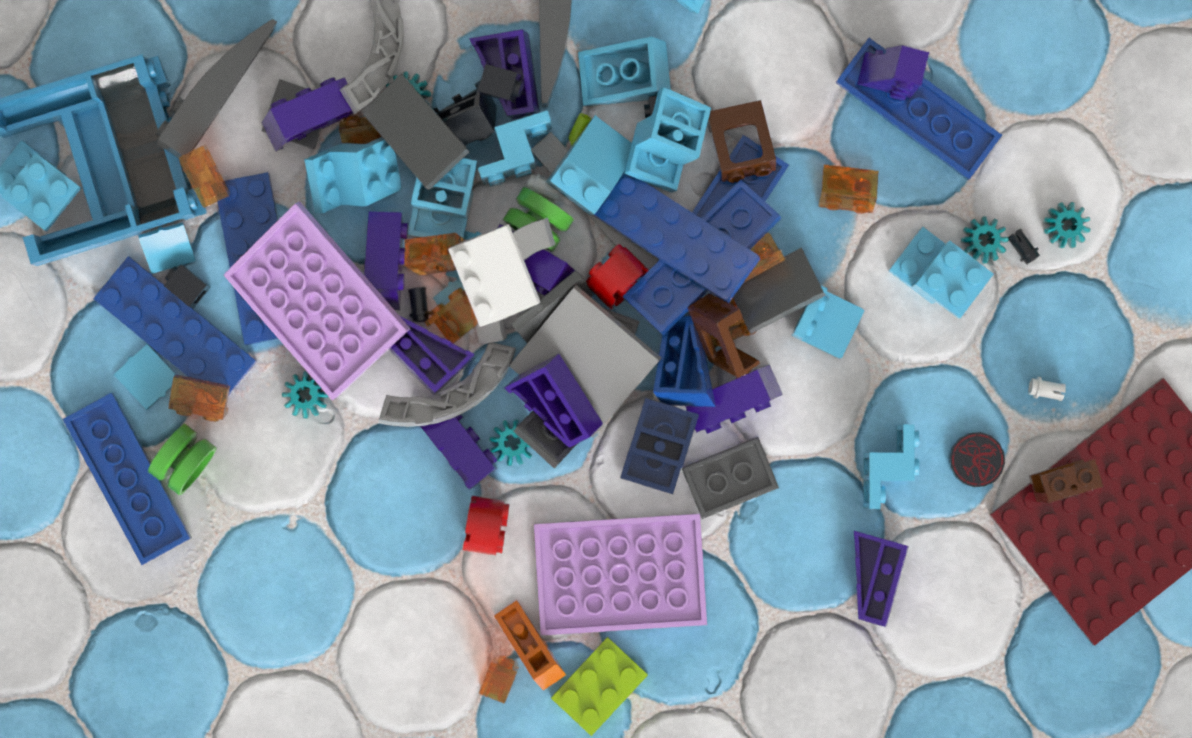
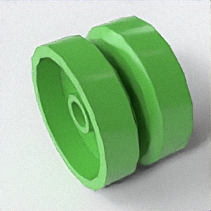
[502,187,574,252]
[148,424,217,496]

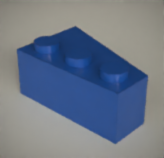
[653,316,716,407]

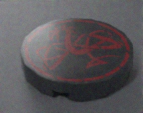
[949,432,1005,487]

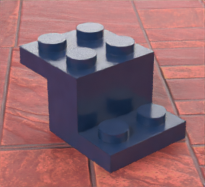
[620,398,699,494]

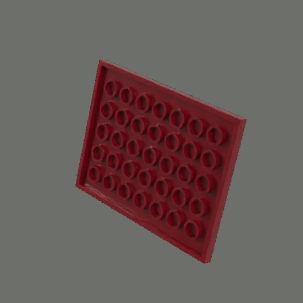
[989,378,1192,646]

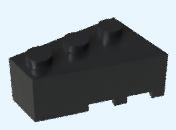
[433,80,497,147]

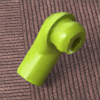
[569,113,591,146]

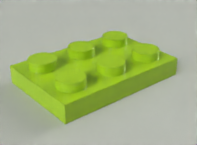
[551,636,648,736]

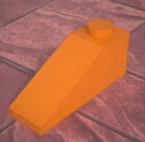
[494,600,566,690]

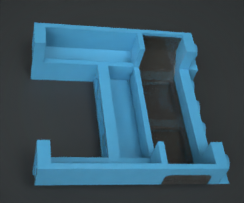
[0,54,207,266]

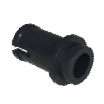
[1008,228,1040,265]
[408,287,431,323]

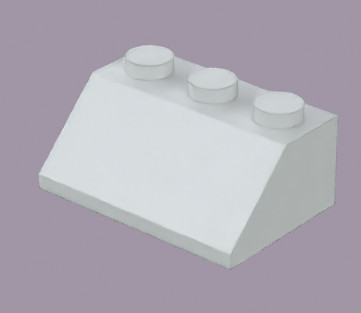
[448,224,541,327]

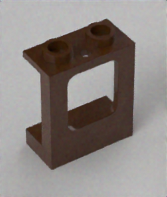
[708,100,776,183]
[687,293,760,378]
[1029,459,1103,503]

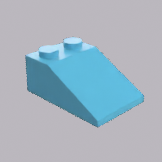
[578,36,671,106]
[546,115,632,215]

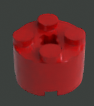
[586,244,649,310]
[463,495,510,556]

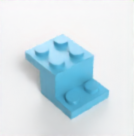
[624,87,711,193]
[478,110,552,187]
[304,137,402,213]
[0,140,81,231]
[408,158,478,245]
[889,227,994,319]
[863,424,919,509]

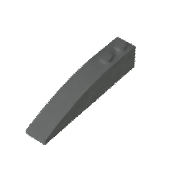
[539,0,572,107]
[156,19,277,163]

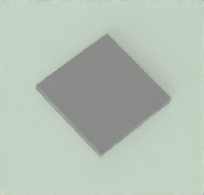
[509,285,661,437]

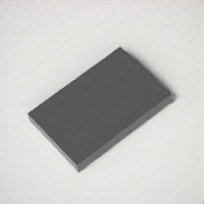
[733,247,826,334]
[512,271,594,343]
[681,437,779,519]

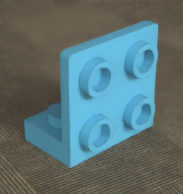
[791,285,864,359]

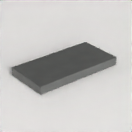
[361,74,470,190]

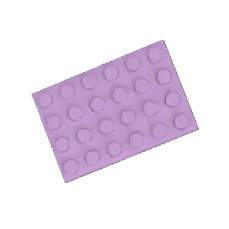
[224,202,411,401]
[534,514,707,635]

